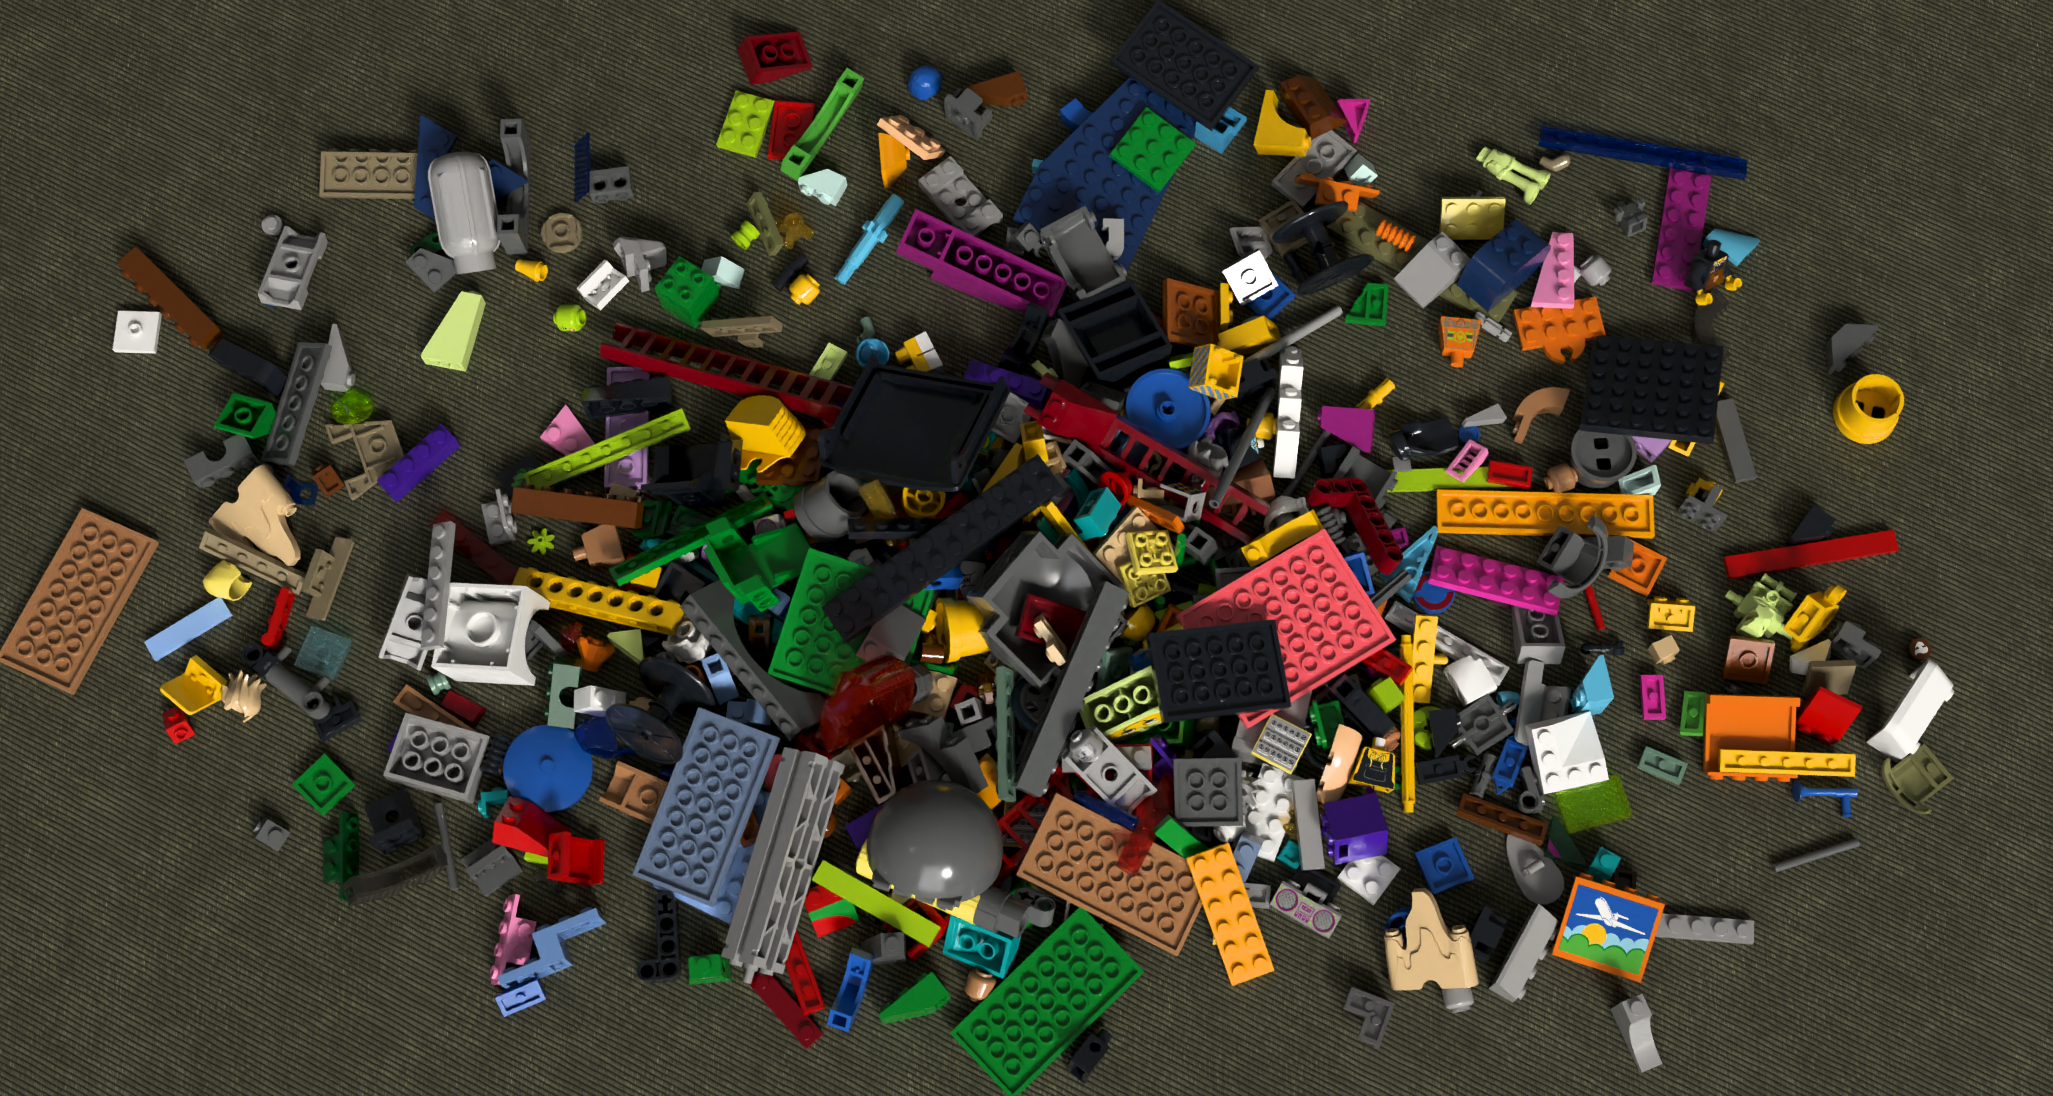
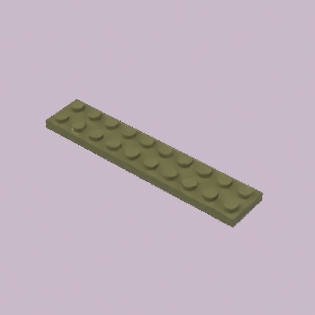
[1324,201,1518,323]

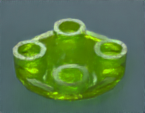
[330,390,374,424]

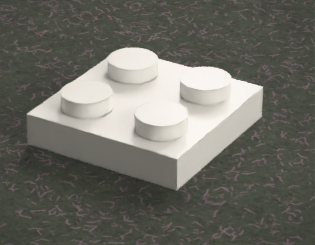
[1337,855,1401,905]

